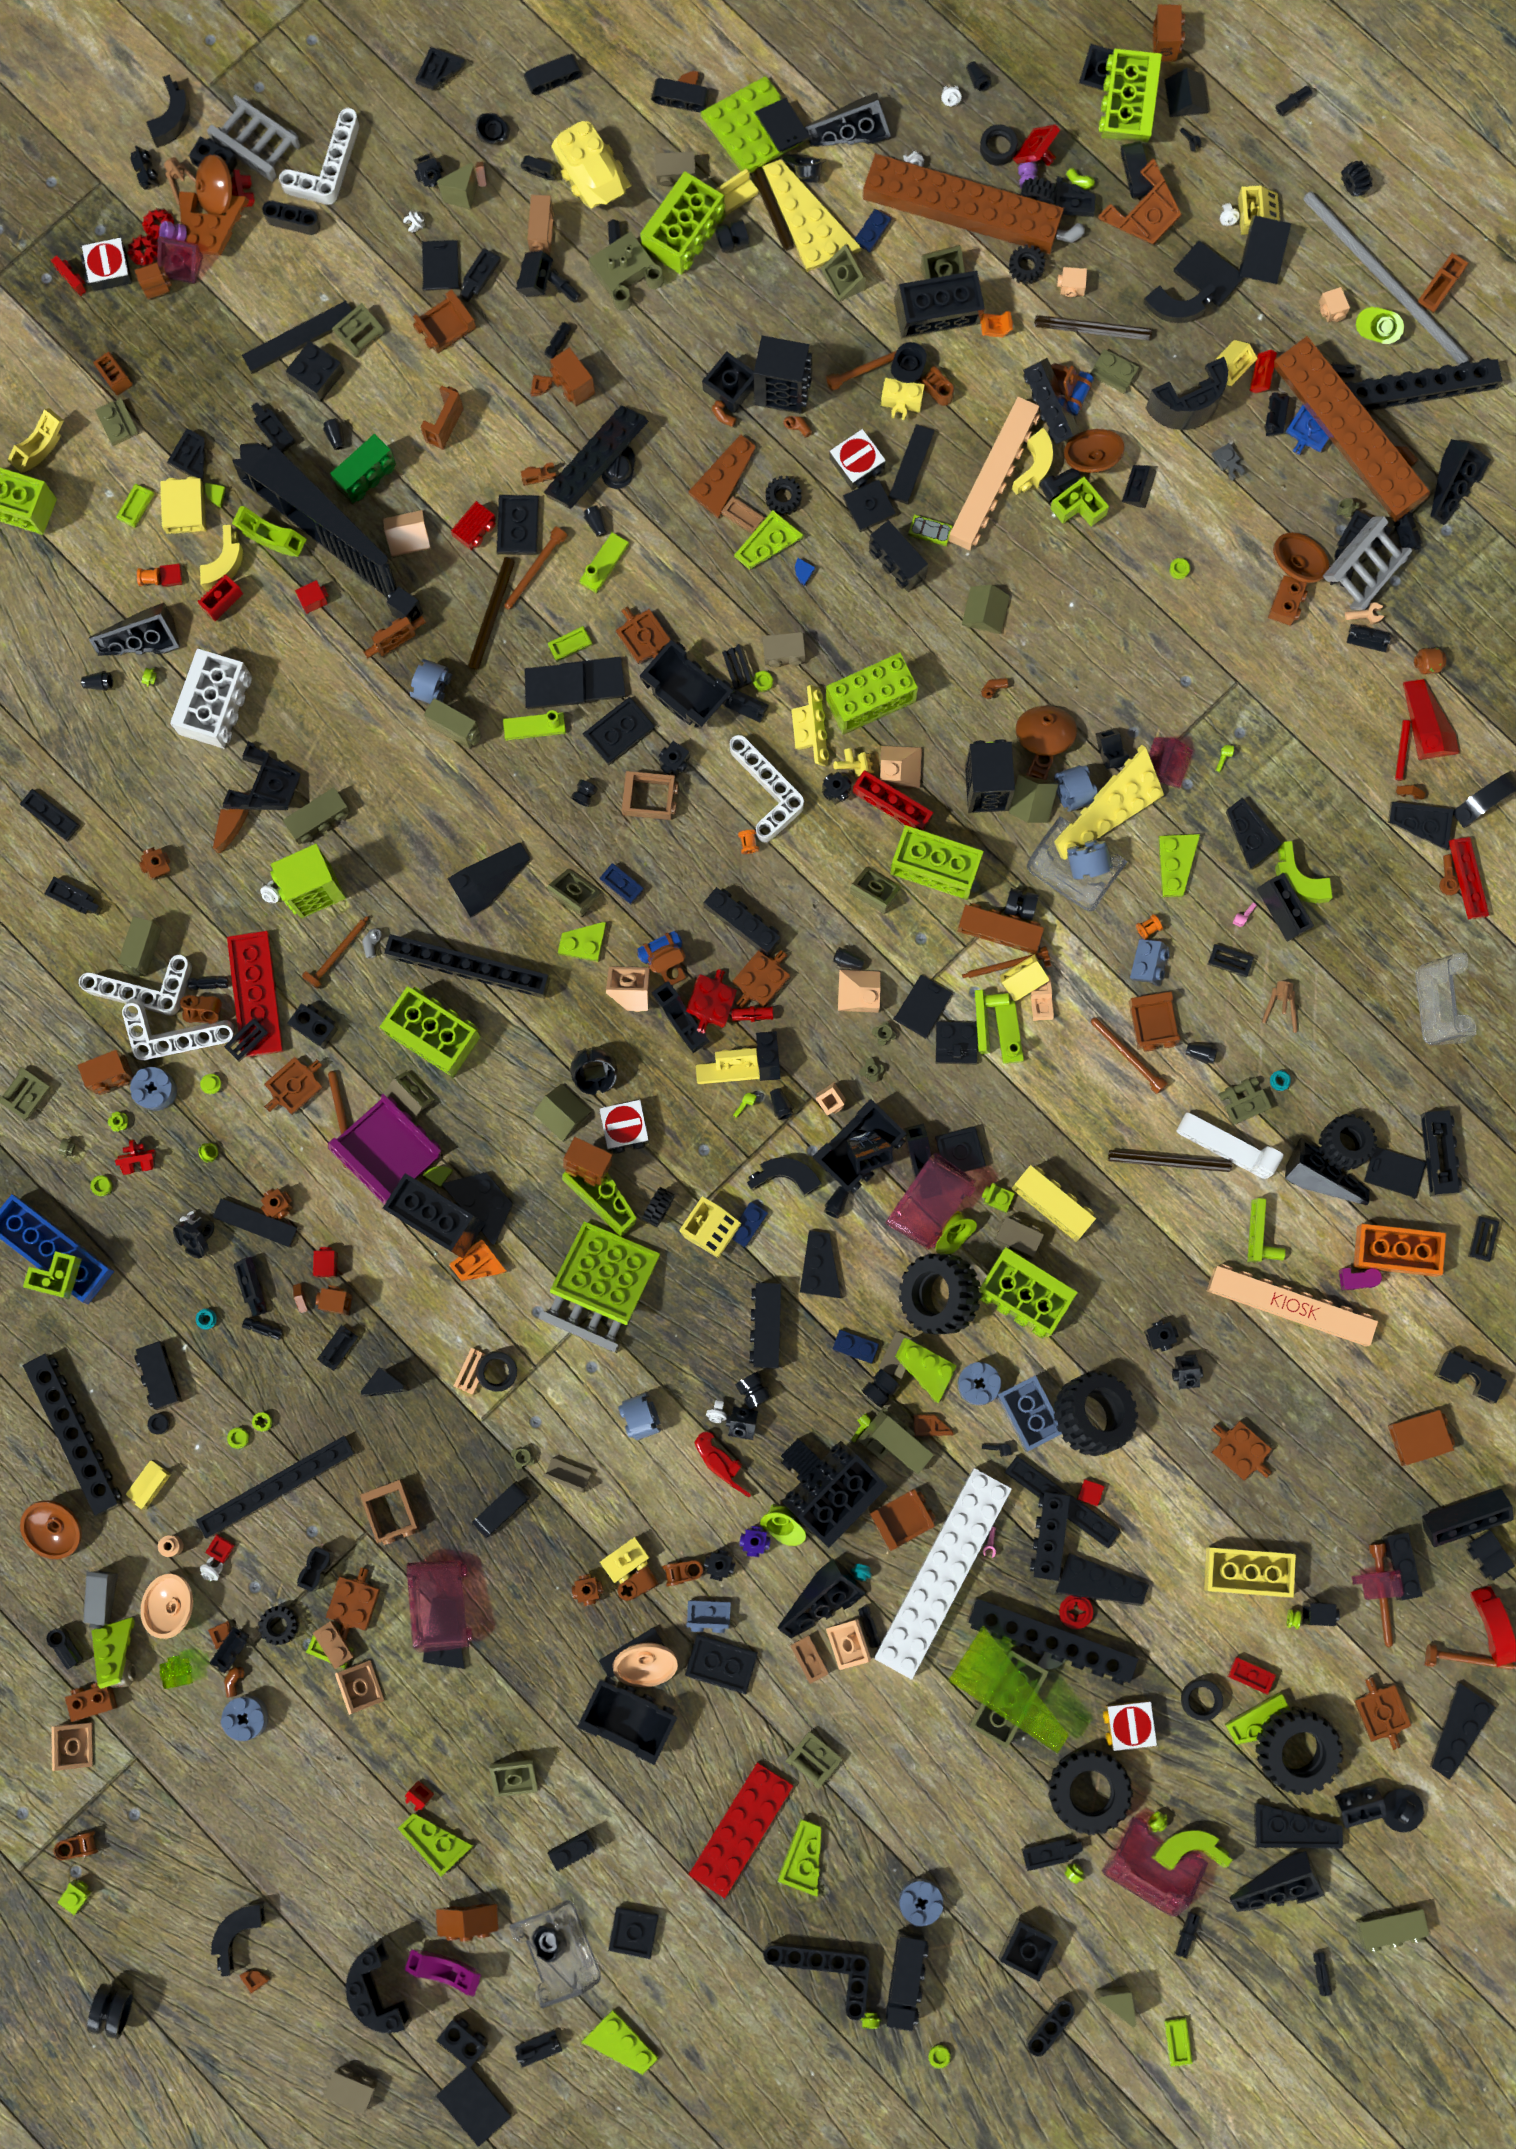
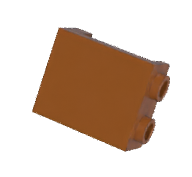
[413,289,476,354]
[421,386,464,450]
[1129,991,1181,1052]
[1387,1410,1455,1466]
[870,1489,936,1551]

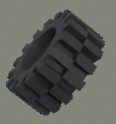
[1020,177,1058,205]
[1009,244,1045,285]
[766,476,801,516]
[642,1187,675,1227]
[258,1606,299,1645]

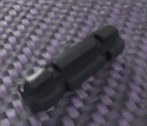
[544,322,571,359]
[187,976,228,990]
[242,1317,283,1340]
[858,1606,881,1648]
[1313,1951,1332,1996]

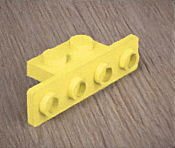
[792,685,829,767]
[696,1048,760,1084]

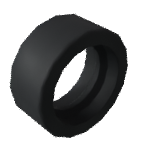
[980,124,1018,166]
[476,1351,517,1392]
[1181,1679,1223,1721]

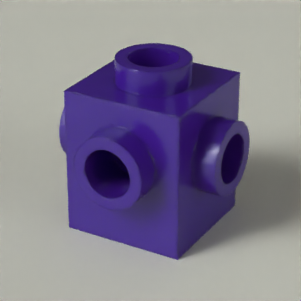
[739,1526,770,1557]

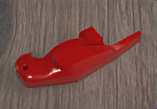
[694,1432,751,1497]

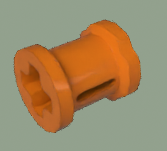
[137,568,161,586]
[738,829,759,854]
[1136,914,1163,940]

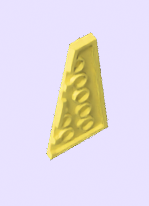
[763,159,861,272]
[1054,745,1164,860]

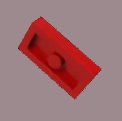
[51,255,86,296]
[1250,349,1277,394]
[1227,1657,1276,1695]

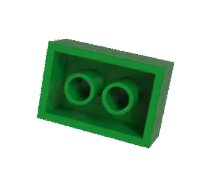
[330,433,396,504]

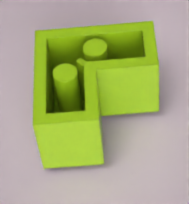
[1050,477,1109,527]
[23,1251,82,1299]

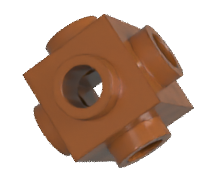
[139,847,171,881]
[261,1188,293,1219]
[571,1574,603,1606]

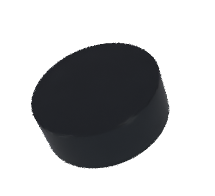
[147,1413,170,1435]

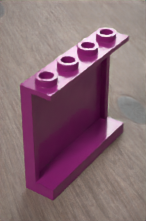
[328,1094,441,1205]

